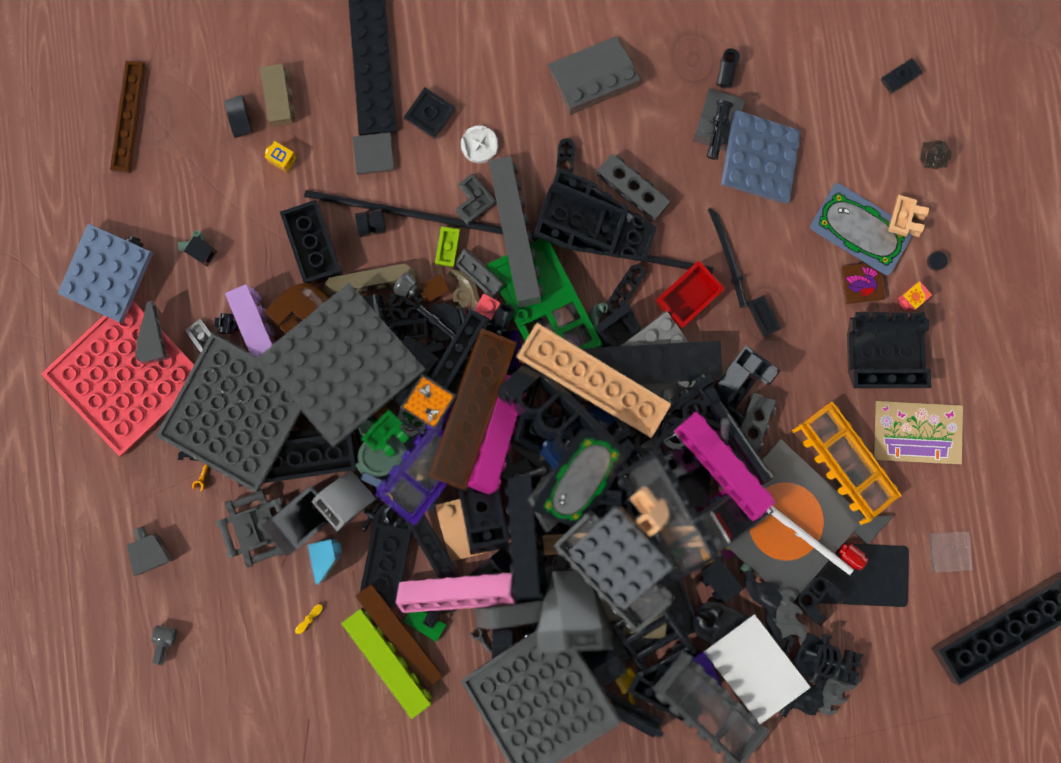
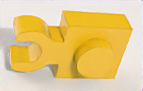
[615,666,635,704]

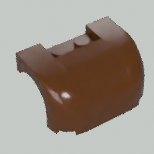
[264,283,330,334]

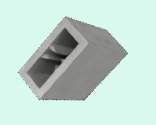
[312,471,376,531]

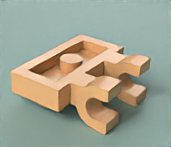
[888,195,929,237]

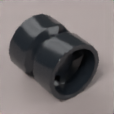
[355,209,386,238]

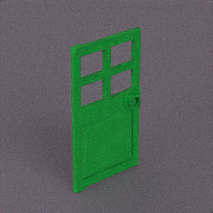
[486,238,603,349]

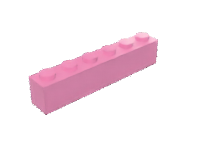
[396,573,516,613]

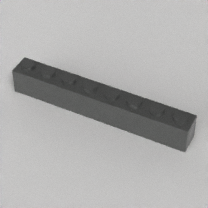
[488,156,544,307]

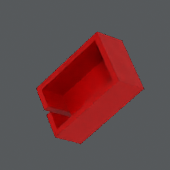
[654,261,725,329]

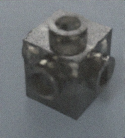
[920,140,952,169]

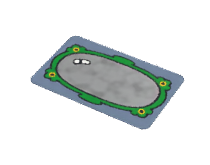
[810,183,913,275]

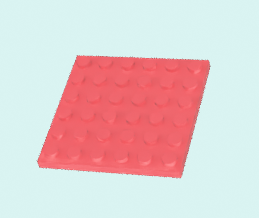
[41,301,194,457]

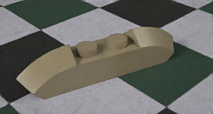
[322,263,418,296]

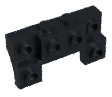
[700,345,781,426]

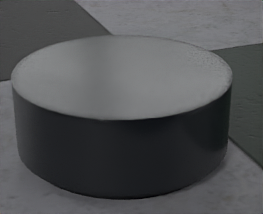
[927,251,948,271]

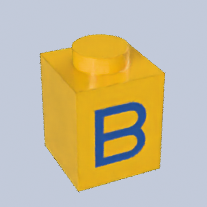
[265,141,297,173]

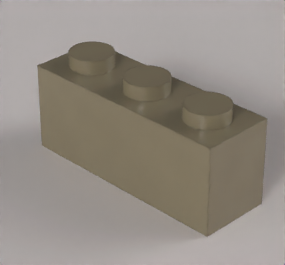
[260,64,296,127]

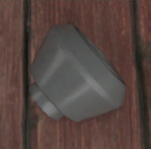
[393,272,418,297]

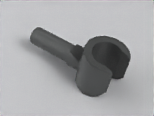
[470,628,492,653]

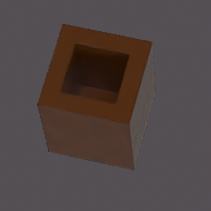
[419,274,451,304]

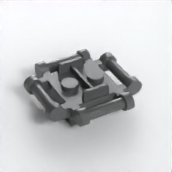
[216,489,285,568]

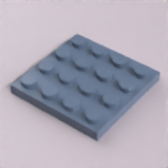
[721,110,801,204]
[58,224,153,323]

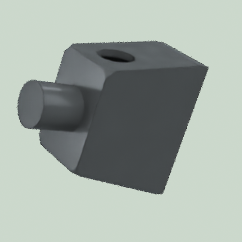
[127,526,174,576]

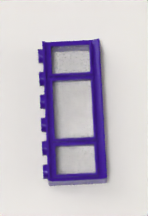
[375,402,453,525]

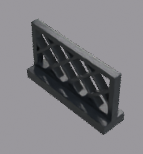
[602,688,664,739]

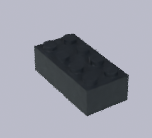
[280,200,343,285]

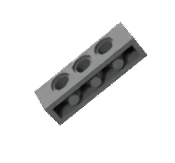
[596,154,670,223]
[731,393,776,471]

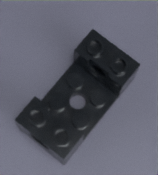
[458,486,509,555]

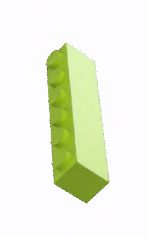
[341,607,432,719]

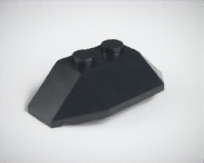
[627,663,702,721]

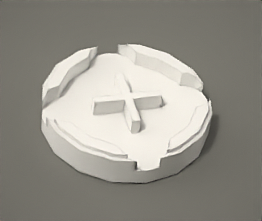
[461,126,498,163]

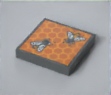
[401,374,456,429]

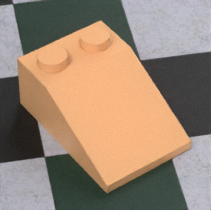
[435,499,487,561]

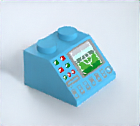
[308,539,342,584]

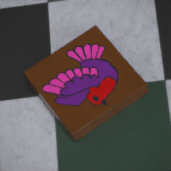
[841,264,885,304]

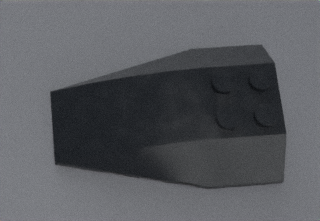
[534,167,657,262]

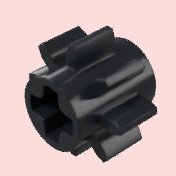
[214,313,238,334]

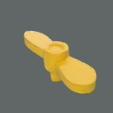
[295,604,323,634]

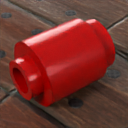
[838,543,868,571]

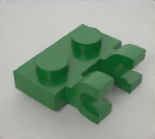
[361,410,409,458]

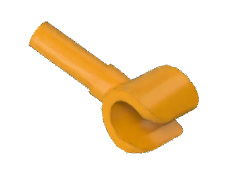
[192,464,209,492]

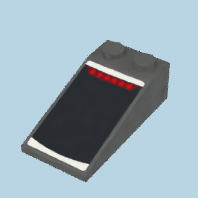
[687,494,773,555]

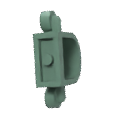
[356,421,407,485]

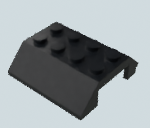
[847,312,931,389]

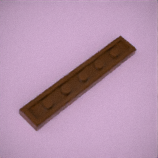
[110,60,146,173]
[355,583,443,689]

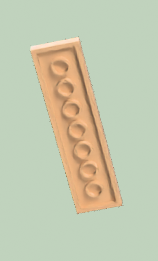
[516,323,671,438]

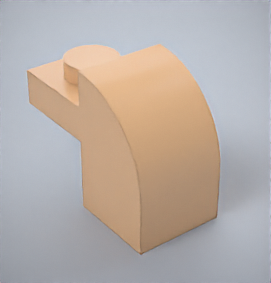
[629,486,669,537]

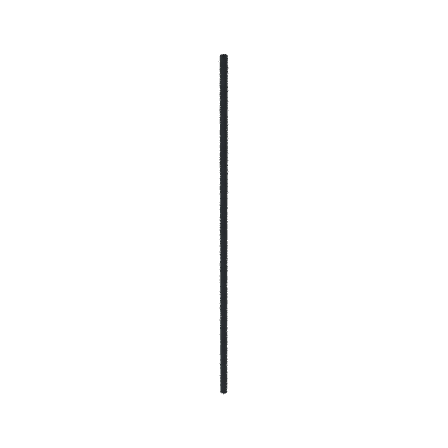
[304,190,714,274]

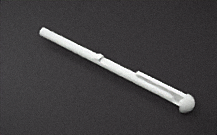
[771,506,854,575]

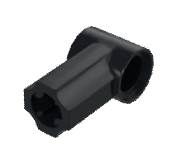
[716,48,740,89]
[486,303,515,339]

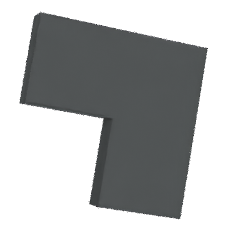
[455,173,497,225]

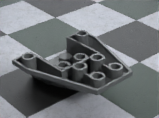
[536,571,614,653]

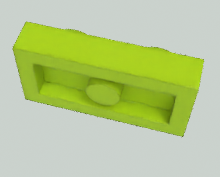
[435,227,460,268]

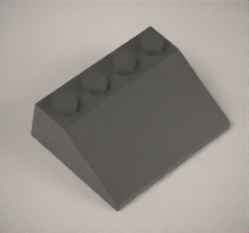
[548,36,640,115]

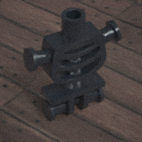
[801,634,864,686]

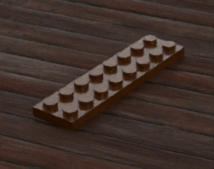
[428,328,517,490]

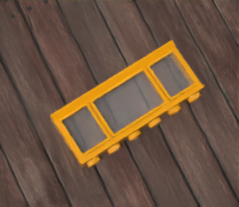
[792,401,902,525]

